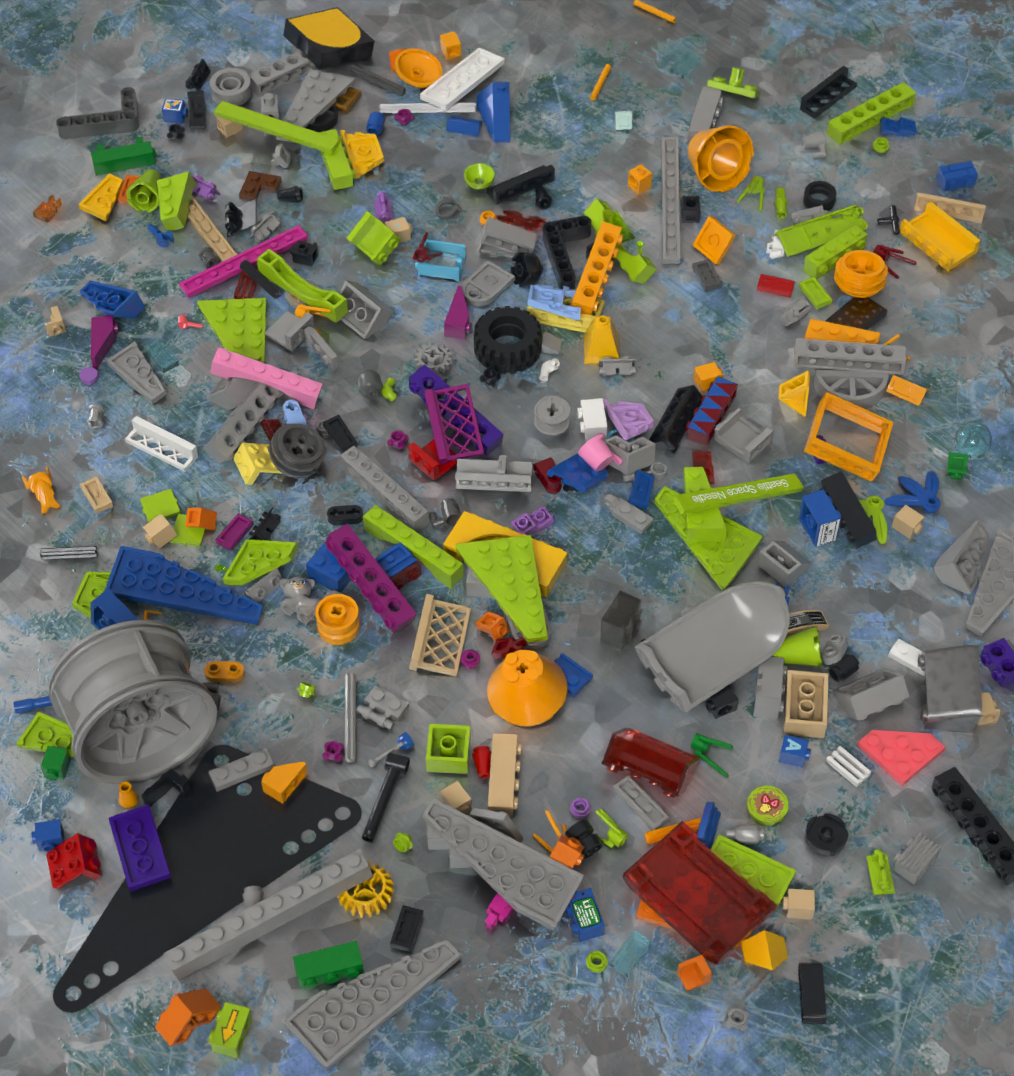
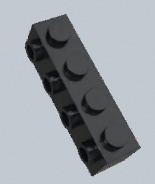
[820,471,877,549]

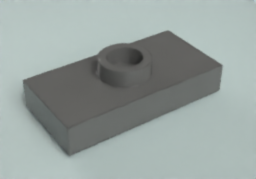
[692,259,722,292]

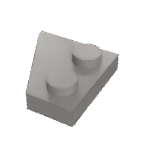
[470,808,523,843]

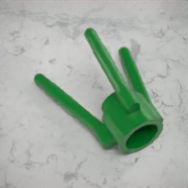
[691,733,733,778]

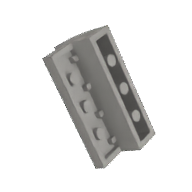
[455,459,533,492]

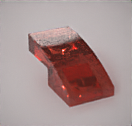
[692,451,715,484]

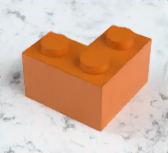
[155,988,221,1046]

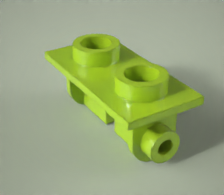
[866,849,895,895]

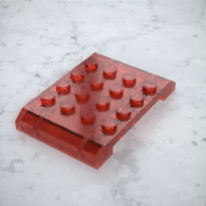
[622,821,778,965]

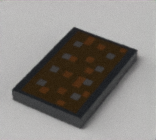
[826,297,888,330]

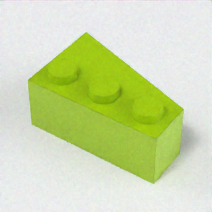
[157,172,196,231]

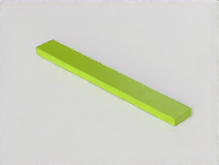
[214,101,339,154]

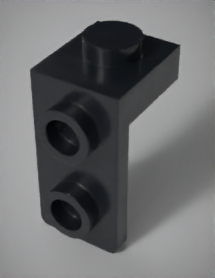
[187,91,206,129]
[141,768,192,807]

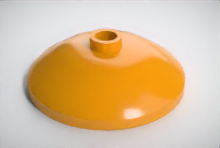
[394,48,442,88]

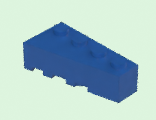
[91,588,139,630]

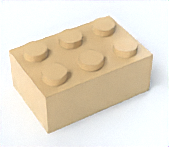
[783,670,828,738]

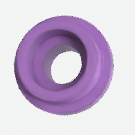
[570,798,591,818]

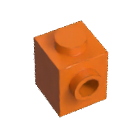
[549,834,585,869]

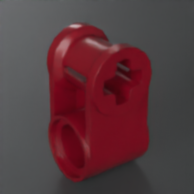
[533,457,562,494]

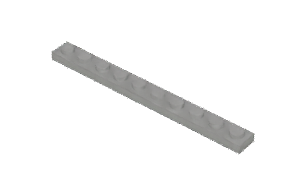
[661,137,680,264]

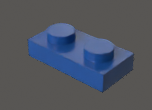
[628,470,655,509]

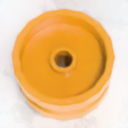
[315,594,360,645]

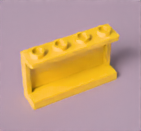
[900,201,981,271]

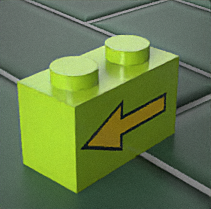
[209,1002,253,1058]

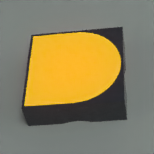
[283,7,375,70]

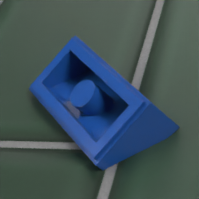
[446,116,483,136]

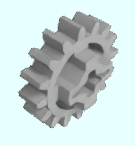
[414,342,453,374]

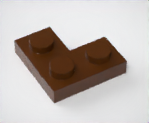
[239,171,282,201]

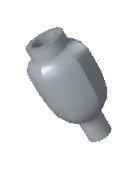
[726,824,764,844]

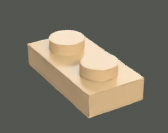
[80,476,113,514]

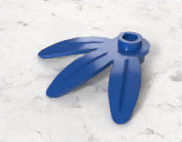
[884,471,941,513]

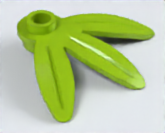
[859,496,887,544]

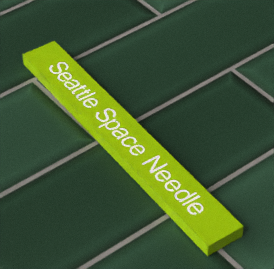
[673,473,804,514]

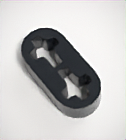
[327,505,363,525]

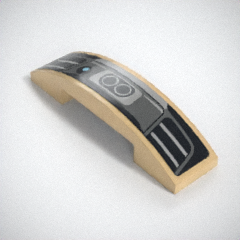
[787,610,829,636]

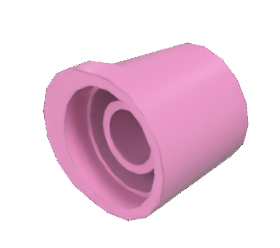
[578,433,623,472]

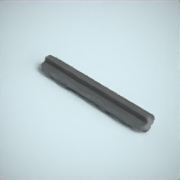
[350,64,406,96]

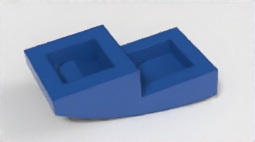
[880,117,916,136]

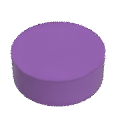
[79,367,99,385]

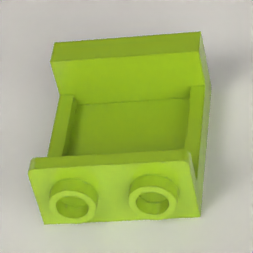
[347,211,402,266]

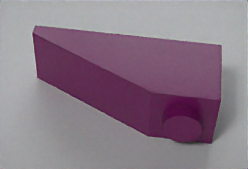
[444,286,472,340]
[91,316,119,369]

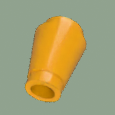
[118,782,139,809]

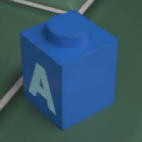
[779,735,811,768]

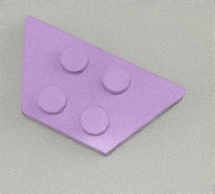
[603,399,654,440]

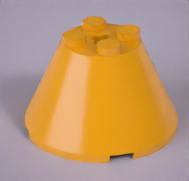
[487,650,567,727]

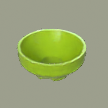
[464,163,495,190]

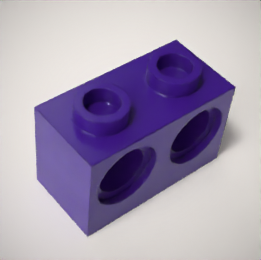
[980,638,1014,688]

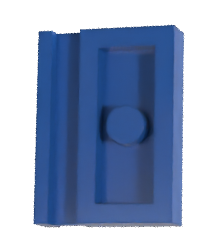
[375,542,418,581]
[554,653,593,697]

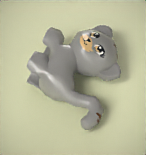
[279,577,342,625]

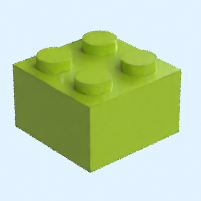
[426,724,471,774]

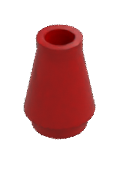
[472,746,492,778]

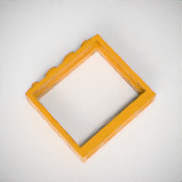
[804,392,893,482]

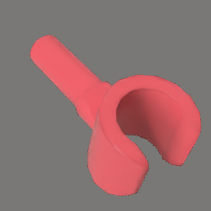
[178,315,203,329]

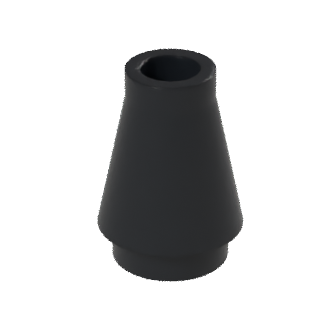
[277,186,303,203]
[535,186,552,210]

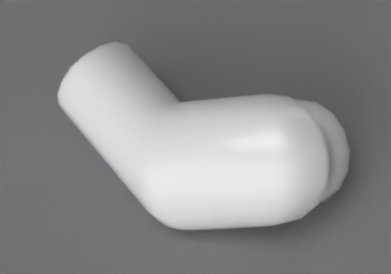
[539,358,560,382]

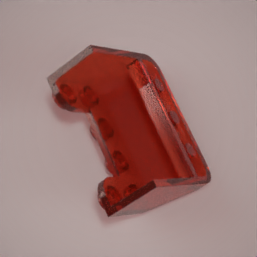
[601,728,701,798]

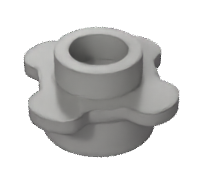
[725,1008,749,1031]

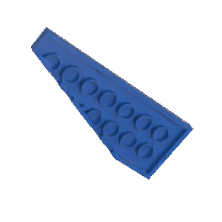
[104,546,263,625]

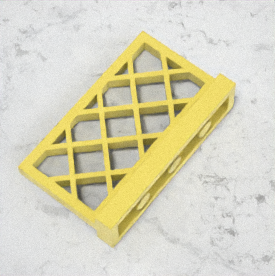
[527,297,605,333]

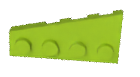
[709,834,796,908]

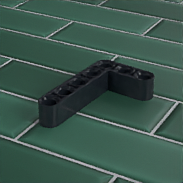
[542,216,591,289]

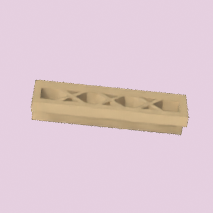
[914,192,986,223]

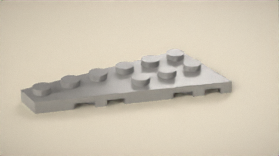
[276,69,356,142]
[965,529,1014,638]

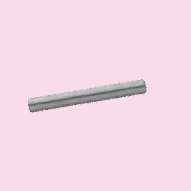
[345,673,356,763]

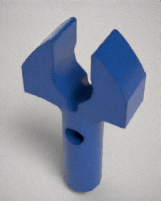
[147,224,174,247]

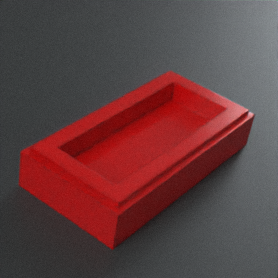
[757,274,795,298]

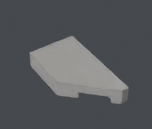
[498,455,507,474]

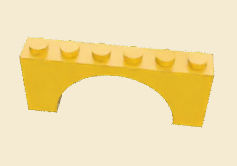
[443,511,567,598]

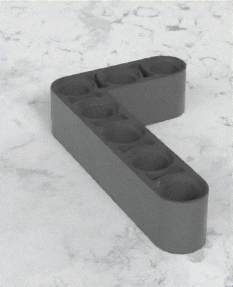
[56,87,139,139]

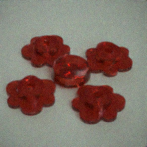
[496,210,546,231]

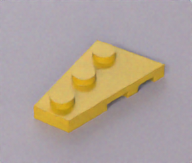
[78,173,123,222]

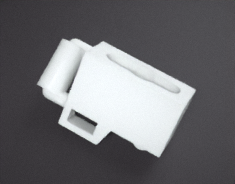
[766,229,786,259]

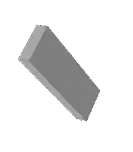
[613,775,670,830]

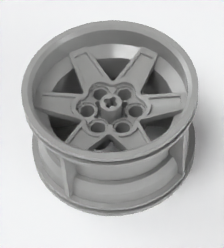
[48,620,217,784]

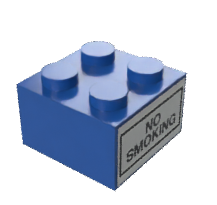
[799,489,841,547]

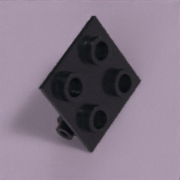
[225,199,257,237]

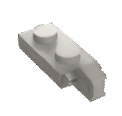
[604,494,654,534]

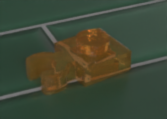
[33,195,62,223]

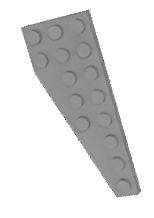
[422,798,584,931]
[284,939,461,1071]

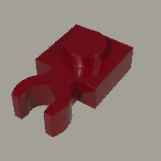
[491,637,528,659]

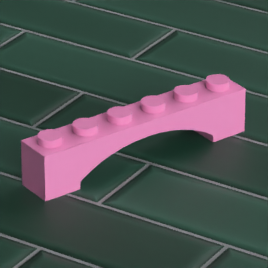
[210,347,322,409]

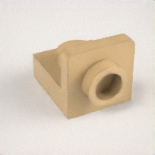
[45,306,66,337]

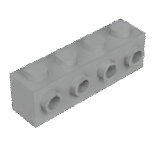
[687,87,724,143]

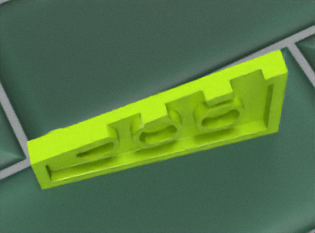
[16,711,74,757]

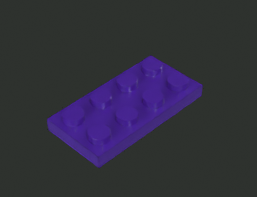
[108,804,171,892]

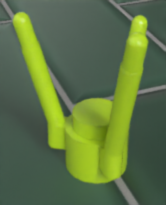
[737,176,766,212]
[596,808,629,849]

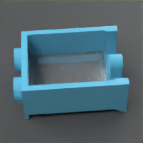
[415,239,466,282]

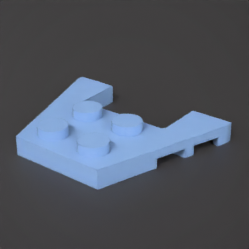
[527,285,581,321]

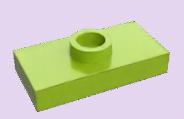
[799,277,832,310]

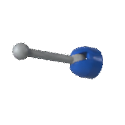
[368,732,415,767]

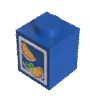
[162,99,188,124]

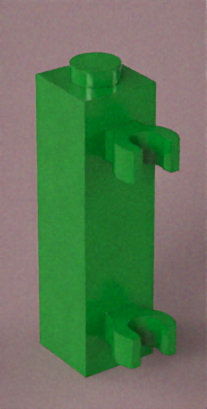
[91,137,157,176]

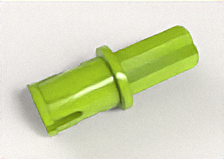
[774,187,788,219]

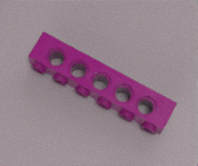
[325,523,417,633]

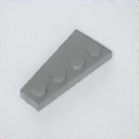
[106,341,167,405]

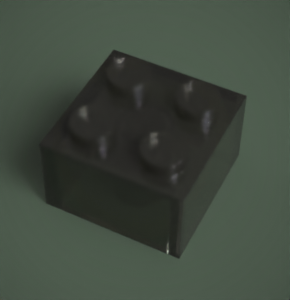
[600,590,643,650]

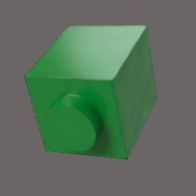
[41,746,71,780]

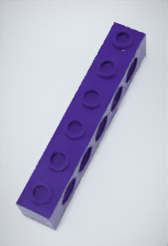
[409,364,503,456]

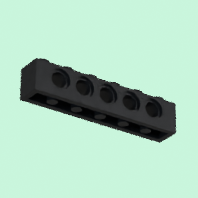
[932,767,1014,886]

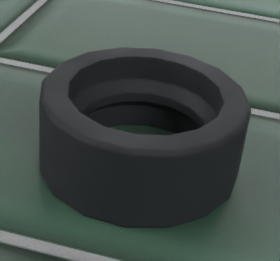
[803,181,837,211]

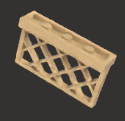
[409,594,471,676]

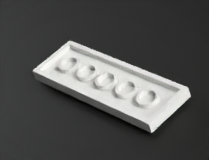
[420,48,505,110]

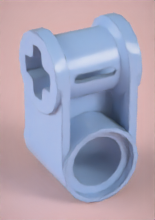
[283,400,307,425]

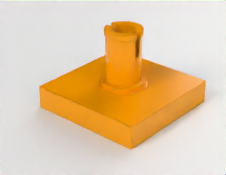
[693,216,736,265]

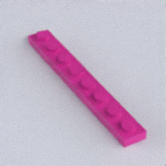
[179,225,308,298]

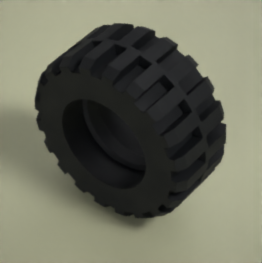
[473,306,542,374]

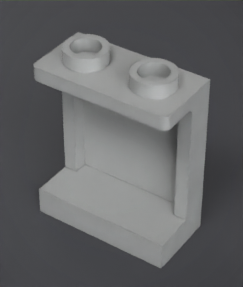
[714,408,774,464]

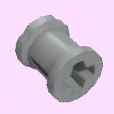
[87,404,105,429]

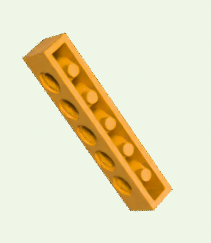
[571,221,624,315]

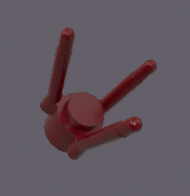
[412,232,443,262]
[873,245,917,279]

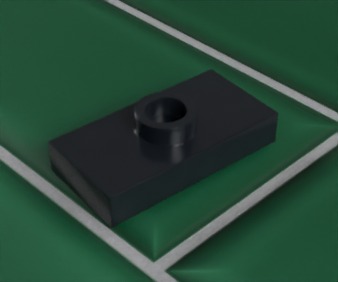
[323,414,358,454]
[390,905,424,952]

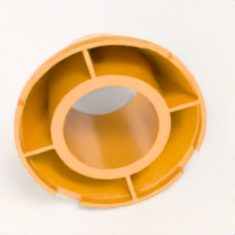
[688,125,754,192]

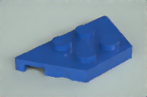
[547,453,609,493]

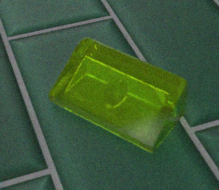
[613,210,636,243]

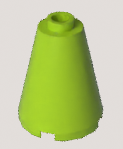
[126,169,161,212]
[772,627,822,667]

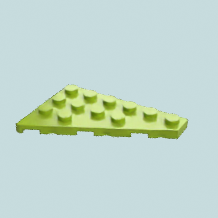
[197,298,267,363]
[654,486,763,591]
[455,535,548,643]

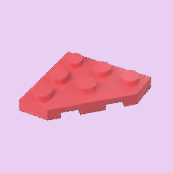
[857,730,946,786]

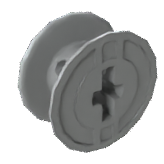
[534,396,571,436]

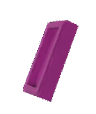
[215,514,254,551]

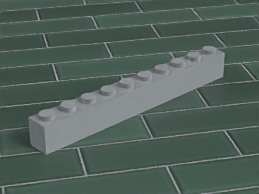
[164,849,373,981]

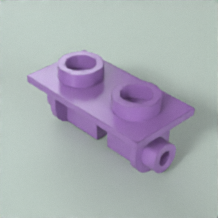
[191,174,220,200]
[373,192,394,224]

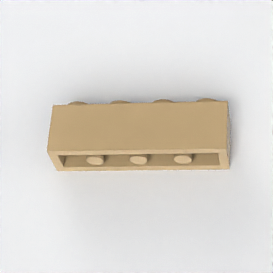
[488,733,521,817]

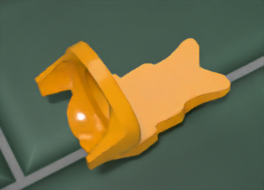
[22,467,60,514]

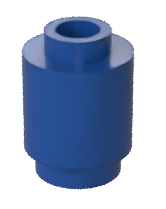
[366,112,386,137]

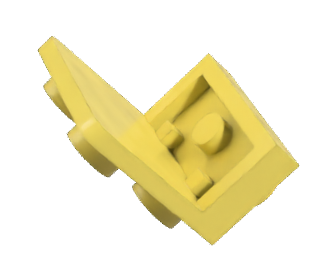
[233,443,283,485]

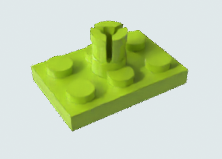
[707,67,761,98]

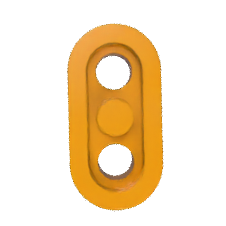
[204,661,245,683]

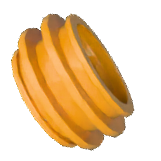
[834,250,888,298]

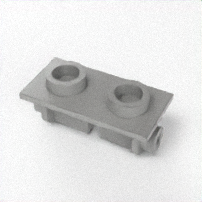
[790,205,828,225]
[249,210,281,242]
[599,356,636,376]
[244,568,282,603]

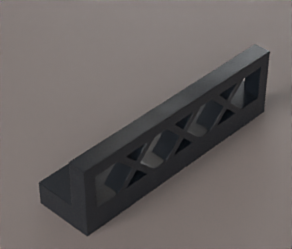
[800,65,857,119]
[486,165,555,205]
[649,385,703,450]

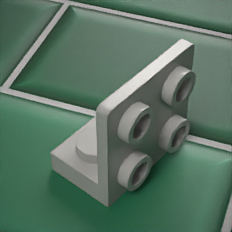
[265,311,315,351]

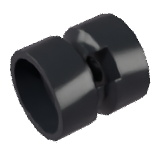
[565,819,604,859]

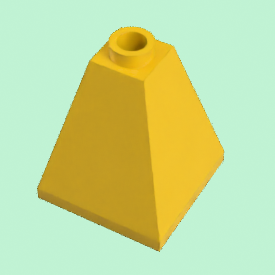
[584,316,620,364]

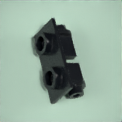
[185,58,211,91]
[249,507,281,541]

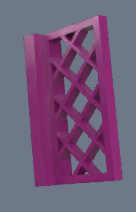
[425,384,484,465]

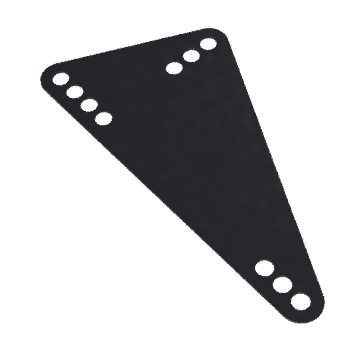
[53,745,361,1013]

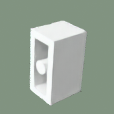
[577,398,607,440]

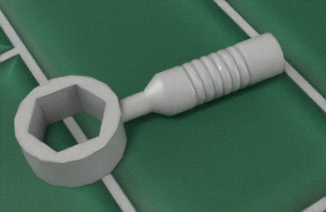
[623,462,667,482]

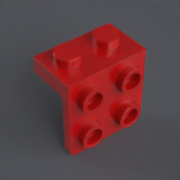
[408,440,457,481]
[46,833,102,889]

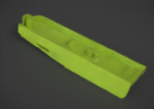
[774,205,868,257]

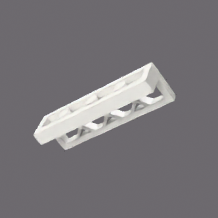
[125,416,198,472]

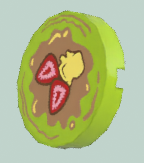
[747,785,789,826]

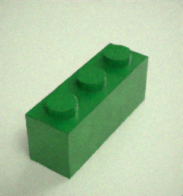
[293,940,364,989]

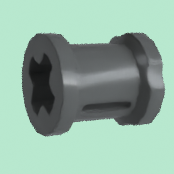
[198,247,220,269]

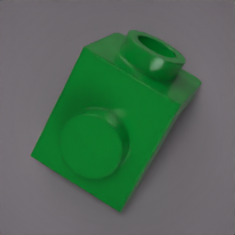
[946,452,968,480]

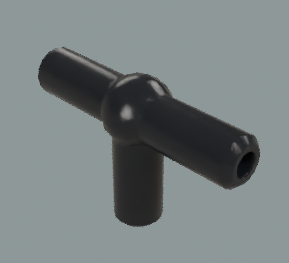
[877,205,900,235]

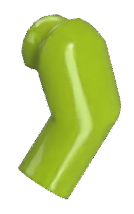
[381,378,397,402]

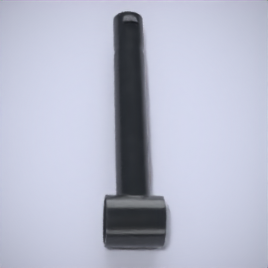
[361,752,410,843]

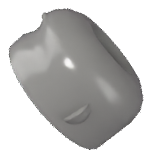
[210,68,252,106]

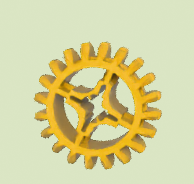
[337,861,394,918]

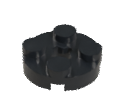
[805,813,848,856]

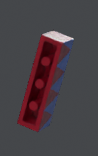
[686,377,738,446]

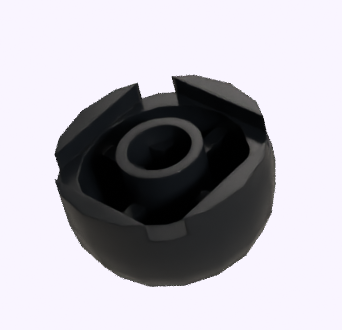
[511,252,543,287]

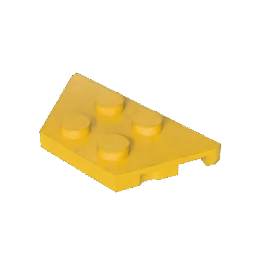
[340,130,384,179]

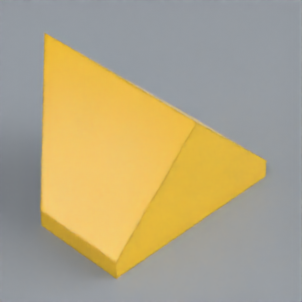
[778,371,810,417]
[741,930,788,971]

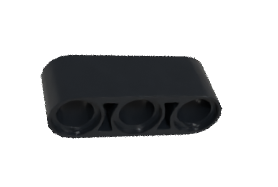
[798,963,826,1025]

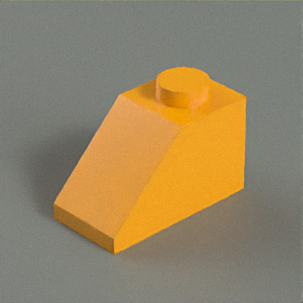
[261,761,308,804]

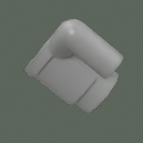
[802,131,827,159]

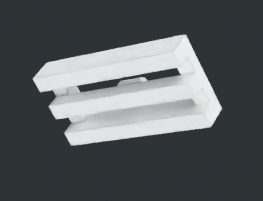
[826,746,871,788]

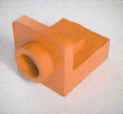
[475,611,510,642]

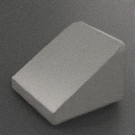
[542,332,562,355]

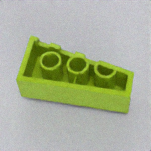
[683,467,727,542]

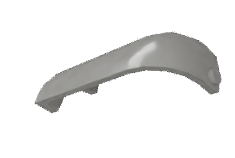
[635,581,790,712]

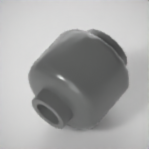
[357,370,383,398]

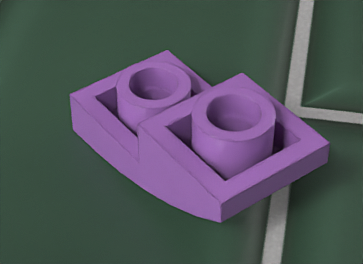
[510,505,555,535]

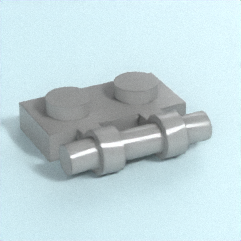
[356,685,409,730]

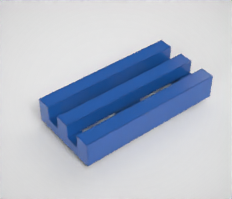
[696,802,721,849]

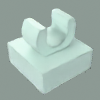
[615,111,632,130]

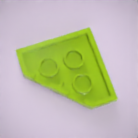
[222,539,298,586]

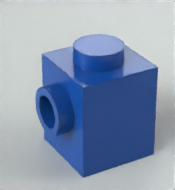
[32,819,64,852]

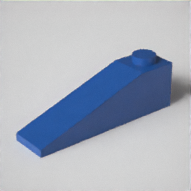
[477,82,510,143]
[79,280,145,319]

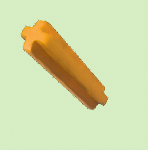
[644,817,702,844]

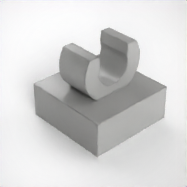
[271,144,291,168]

